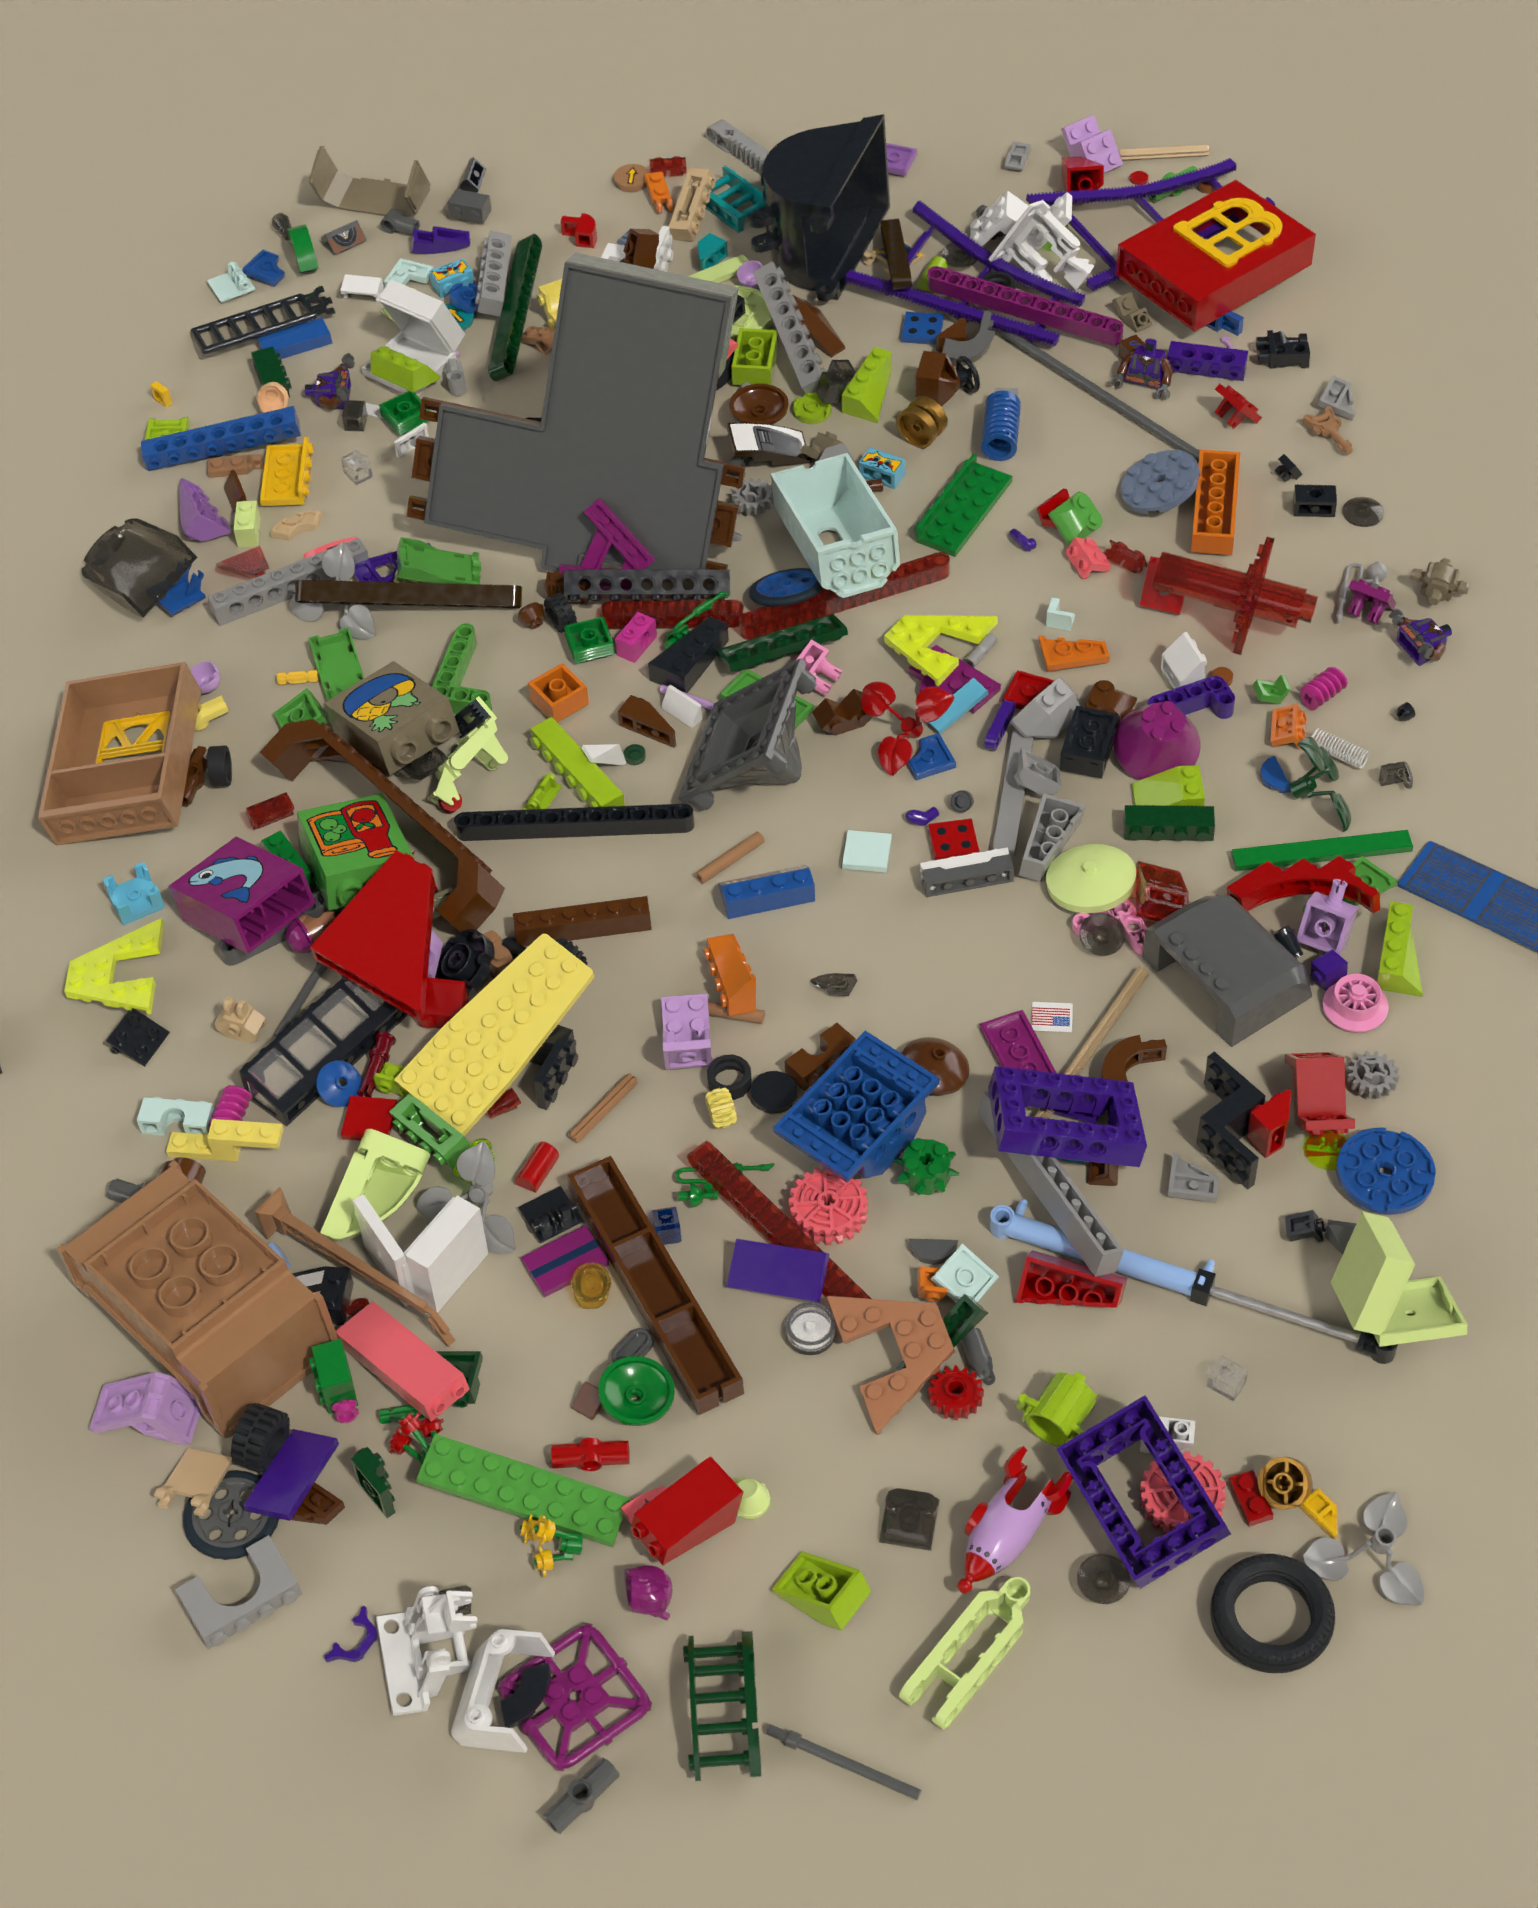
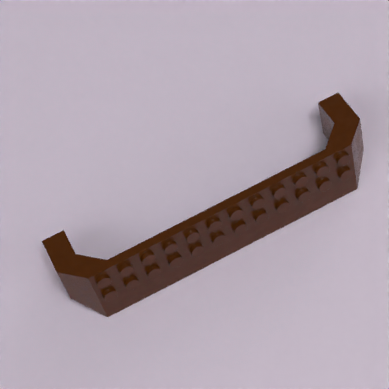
[259,719,505,932]

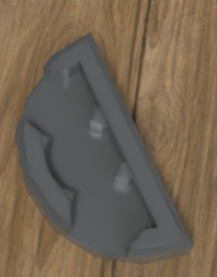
[909,1239,958,1265]

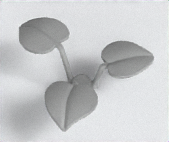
[290,542,376,639]
[417,1141,516,1254]
[1302,1492,1424,1606]

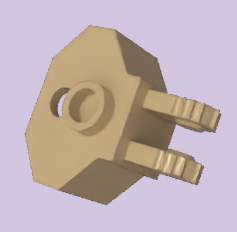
[214,996,267,1043]

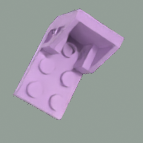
[661,994,712,1070]
[89,1372,201,1445]

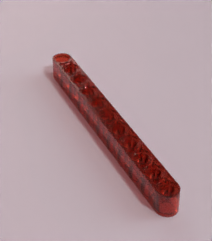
[739,552,950,640]
[687,1140,872,1299]

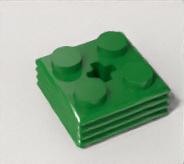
[379,391,431,435]
[564,617,615,663]

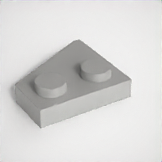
[1168,1153,1219,1203]

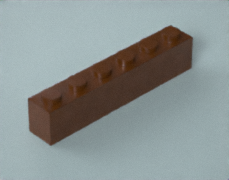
[513,896,652,947]

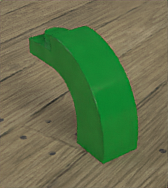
[287,224,319,272]

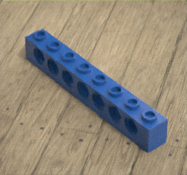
[141,406,301,471]

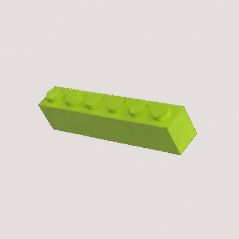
[530,717,625,807]

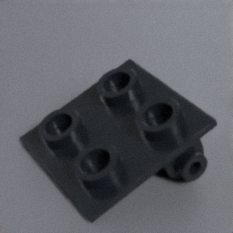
[106,1008,170,1067]
[518,1186,583,1243]

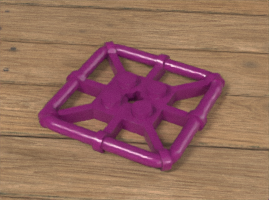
[498,1623,652,1772]

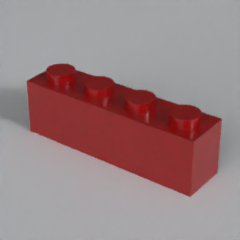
[1015,1250,1128,1308]

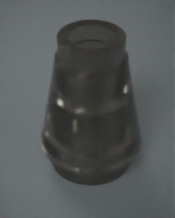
[272,213,292,240]

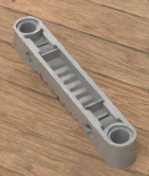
[706,119,769,175]

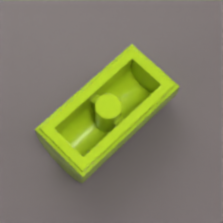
[917,256,948,293]

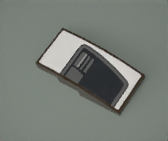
[727,422,811,466]

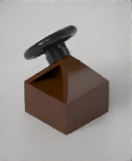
[916,351,980,407]

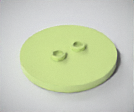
[730,286,773,341]

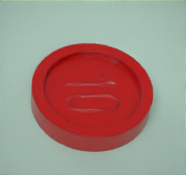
[1130,171,1149,185]

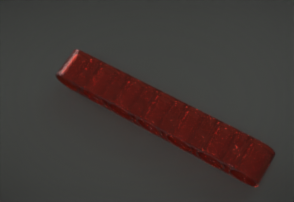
[600,600,744,629]

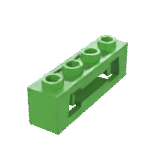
[389,1093,471,1170]

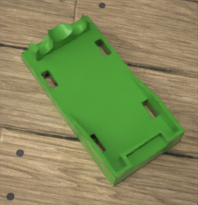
[397,537,481,584]
[308,627,364,701]

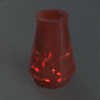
[487,1087,521,1119]

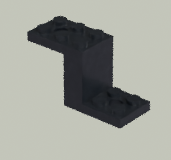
[529,1025,578,1110]
[1196,1051,1266,1190]

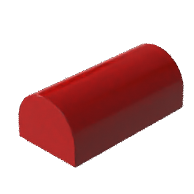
[515,1141,559,1193]

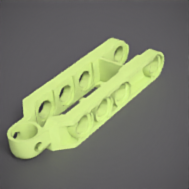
[899,1577,1030,1730]

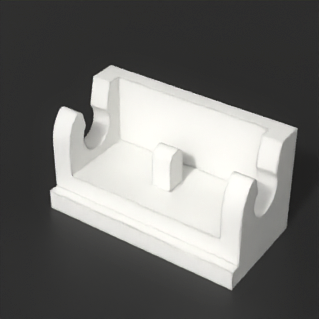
[340,274,384,302]

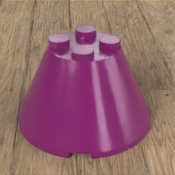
[1113,701,1201,779]

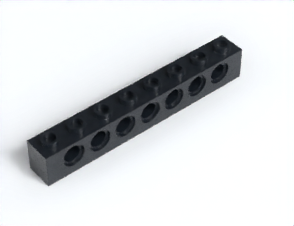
[562,569,730,602]

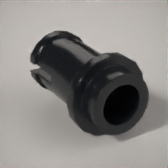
[502,937,526,958]

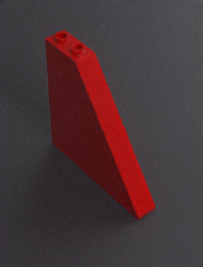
[310,850,435,1022]

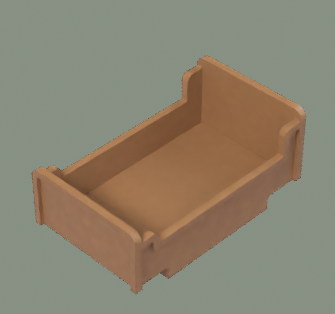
[57,1160,338,1438]

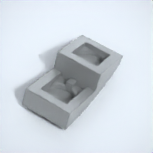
[1004,142,1031,171]

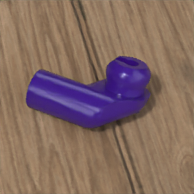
[1009,529,1037,551]
[905,807,939,826]

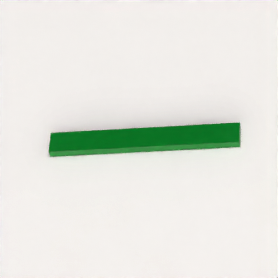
[1231,830,1413,871]

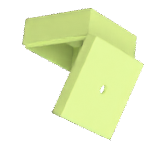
[1330,1211,1467,1347]

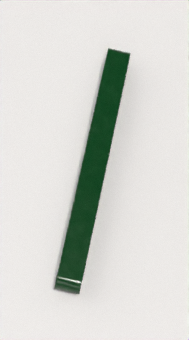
[488,234,542,382]

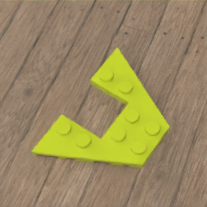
[884,615,998,686]
[64,918,164,1014]

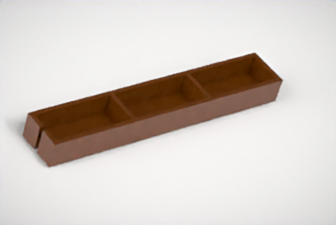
[567,1156,744,1415]

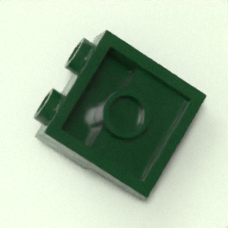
[436,1351,483,1408]
[351,1447,396,1518]

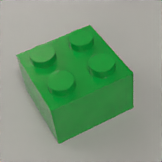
[309,1339,359,1414]

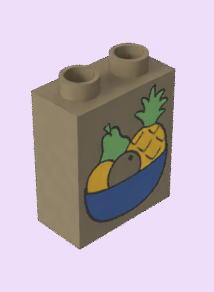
[324,661,460,775]

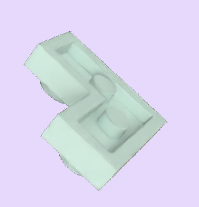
[384,258,434,287]

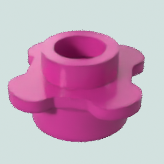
[332,1400,359,1423]

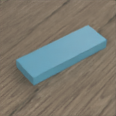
[927,678,988,734]

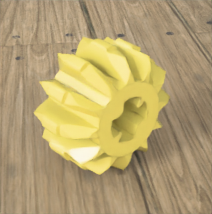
[705,1087,737,1129]

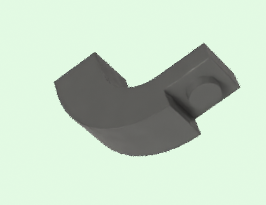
[942,310,995,366]

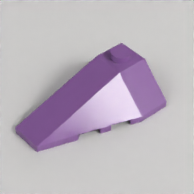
[180,478,232,542]

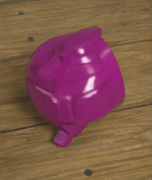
[624,1565,673,1620]

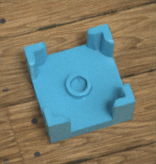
[103,862,165,926]

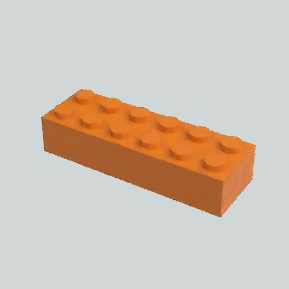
[1191,449,1240,555]

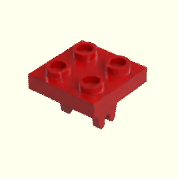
[1215,383,1262,428]

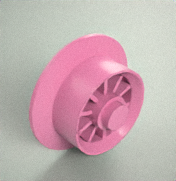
[1323,974,1389,1032]

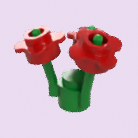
[389,1412,444,1465]

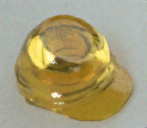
[570,1262,612,1309]

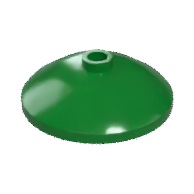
[598,1356,675,1426]

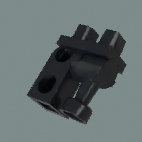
[1256,330,1310,369]

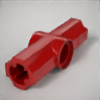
[551,1438,630,1471]

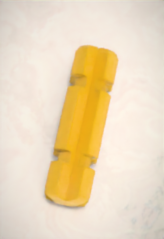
[277,670,319,685]

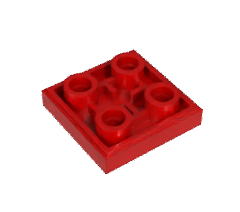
[341,1096,397,1141]

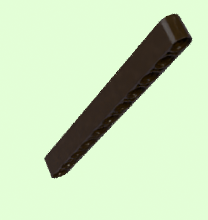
[295,580,522,608]

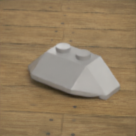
[1010,677,1080,738]

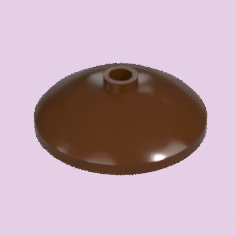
[729,383,789,424]
[902,1037,970,1095]

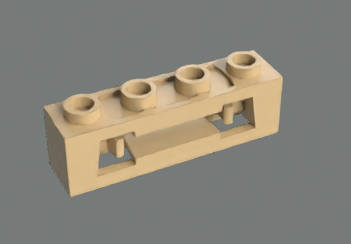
[669,168,715,241]

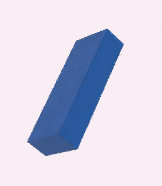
[258,318,333,359]

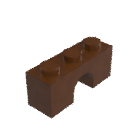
[785,1023,856,1091]

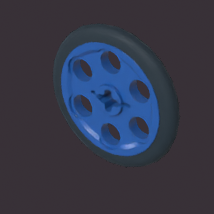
[749,568,824,607]

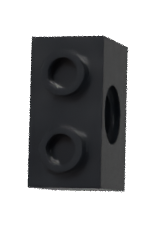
[1293,484,1337,517]

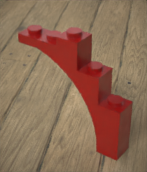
[1226,856,1380,914]

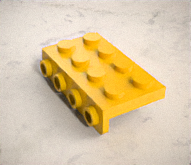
[260,437,314,506]

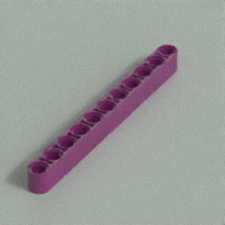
[927,266,1124,346]

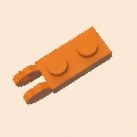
[644,172,673,213]

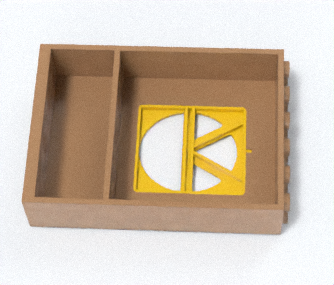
[38,662,201,845]

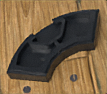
[500,1663,551,1728]

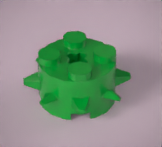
[894,1138,959,1195]

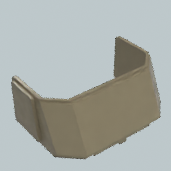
[309,146,431,217]

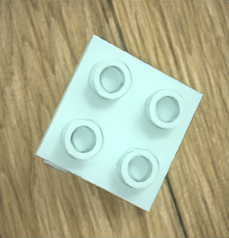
[207,262,256,303]

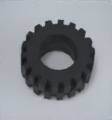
[231,1403,290,1474]

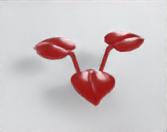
[861,682,955,776]

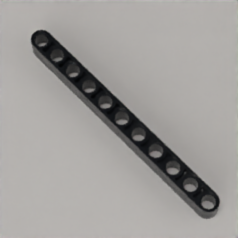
[454,804,695,841]

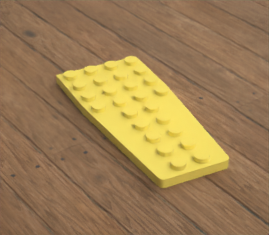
[394,934,595,1136]

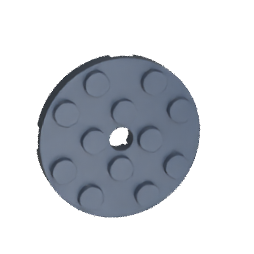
[1121,450,1201,514]

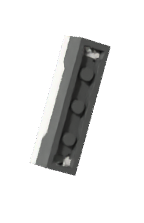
[920,847,1014,898]

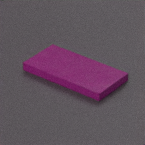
[980,1010,1057,1073]

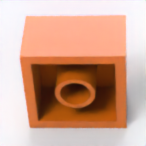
[528,663,589,723]

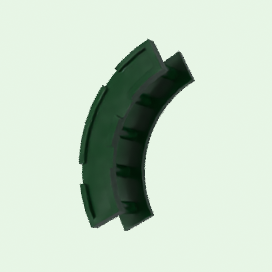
[683,1631,761,1781]

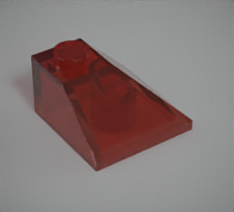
[217,546,269,578]

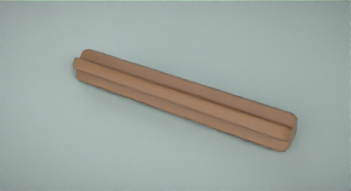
[569,1074,637,1143]

